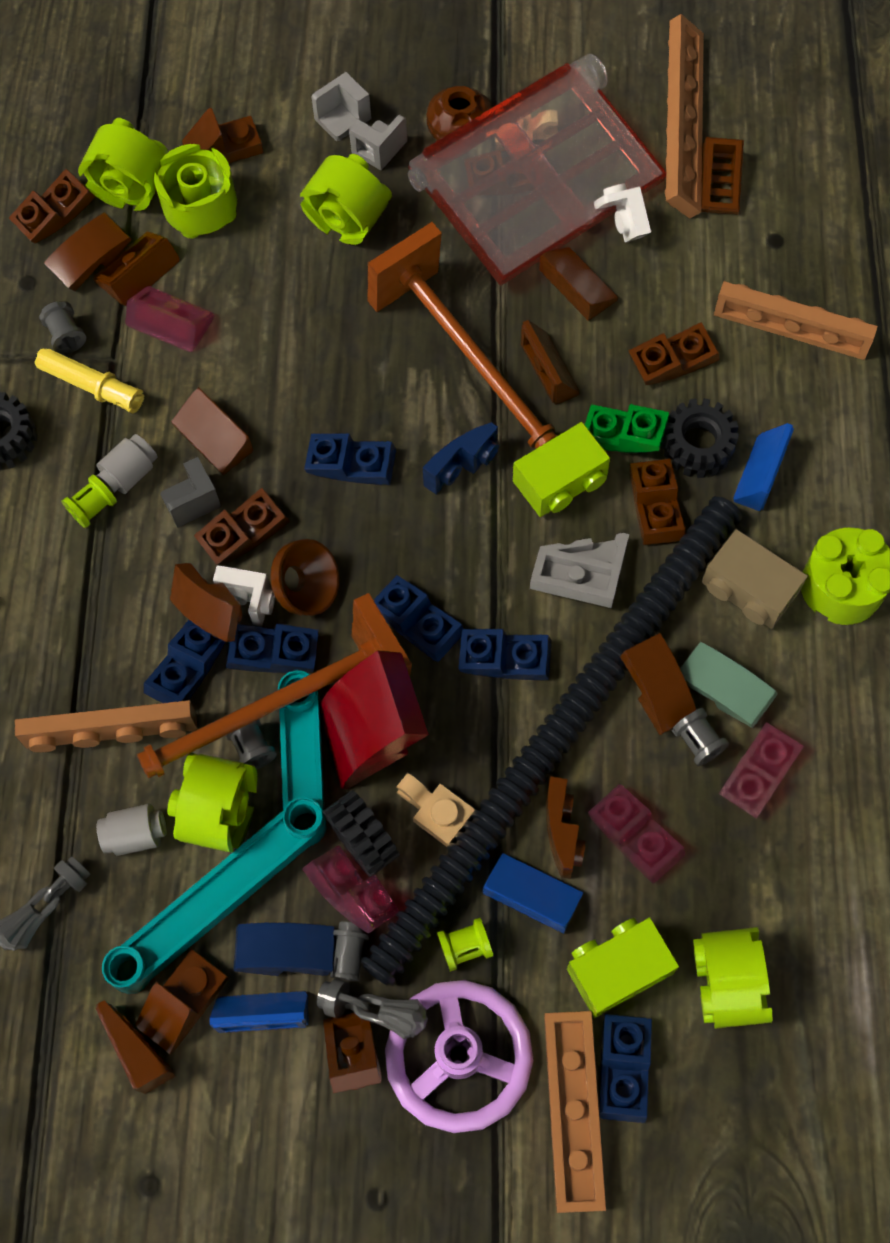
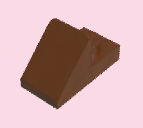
[182,107,263,163]
[135,949,229,1055]
[323,1011,382,1094]

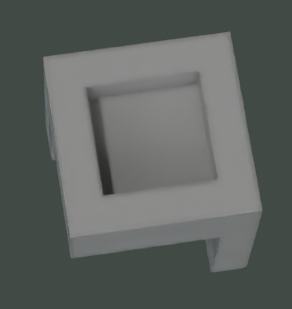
[311,72,371,141]
[349,115,407,170]

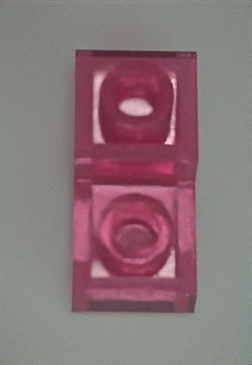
[719,722,804,819]
[588,784,685,884]
[302,845,399,933]

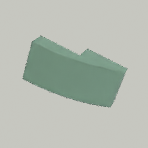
[680,641,778,728]

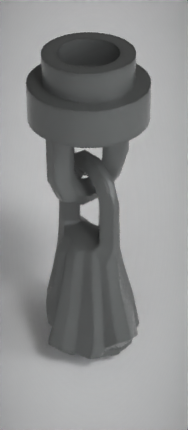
[0,856,91,951]
[317,979,428,1039]

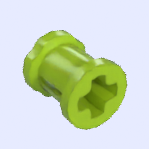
[61,475,117,528]
[437,918,494,972]

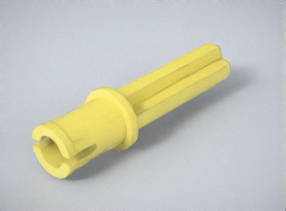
[35,348,144,414]

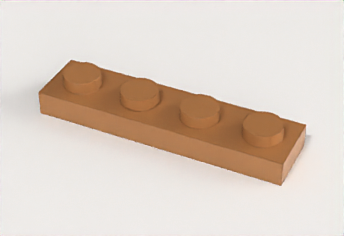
[714,281,878,360]
[15,700,198,753]
[544,1011,606,1213]

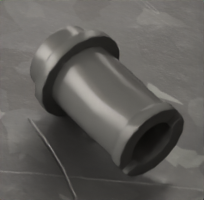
[330,922,369,981]

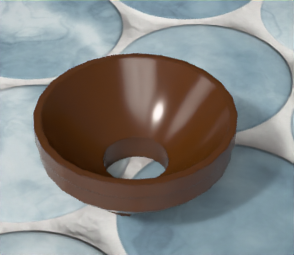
[427,86,493,147]
[270,539,339,616]

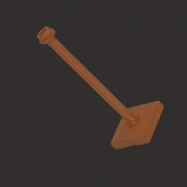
[368,222,557,449]
[137,593,412,779]

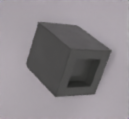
[160,457,221,528]

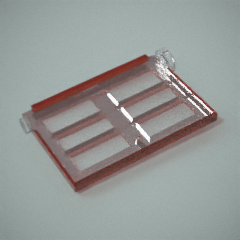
[408,54,666,286]

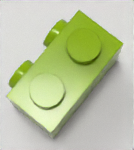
[513,422,610,518]
[567,917,679,1019]

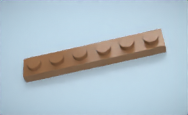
[665,14,704,219]

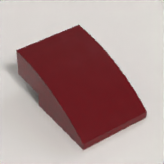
[319,650,429,789]

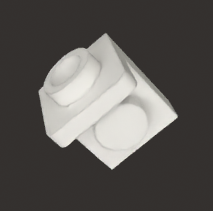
[594,183,651,242]
[213,565,275,627]

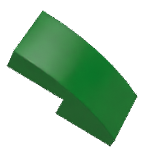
[585,404,669,452]

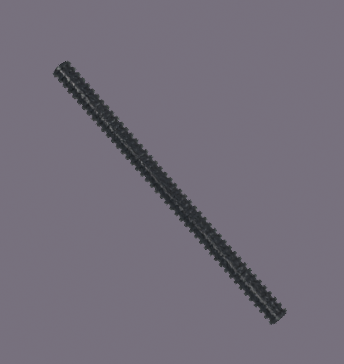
[361,496,742,986]

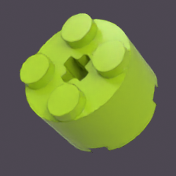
[78,118,168,211]
[154,144,237,239]
[300,154,392,245]
[801,527,890,625]
[167,753,257,853]
[693,927,773,1029]

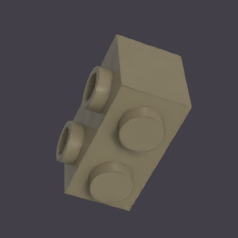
[702,529,807,629]

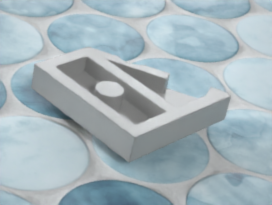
[530,533,629,608]

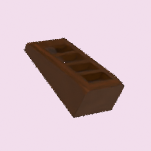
[701,137,744,215]
[95,1000,176,1094]

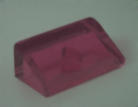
[125,286,214,352]

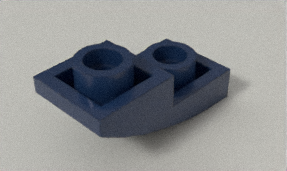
[423,422,499,495]
[304,434,396,485]
[374,575,464,662]
[144,620,226,703]
[226,624,318,673]
[459,629,552,680]
[234,923,334,976]
[598,1014,652,1123]

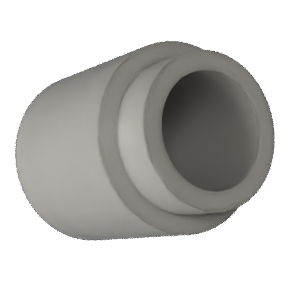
[96,434,158,494]
[97,803,167,856]

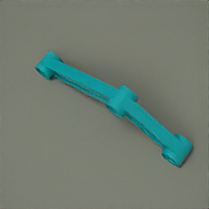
[102,670,327,994]

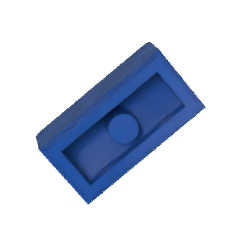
[733,423,794,511]
[483,853,583,934]
[210,991,309,1033]

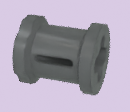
[39,301,87,354]
[672,708,729,767]
[226,719,277,770]

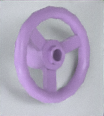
[385,980,534,1133]

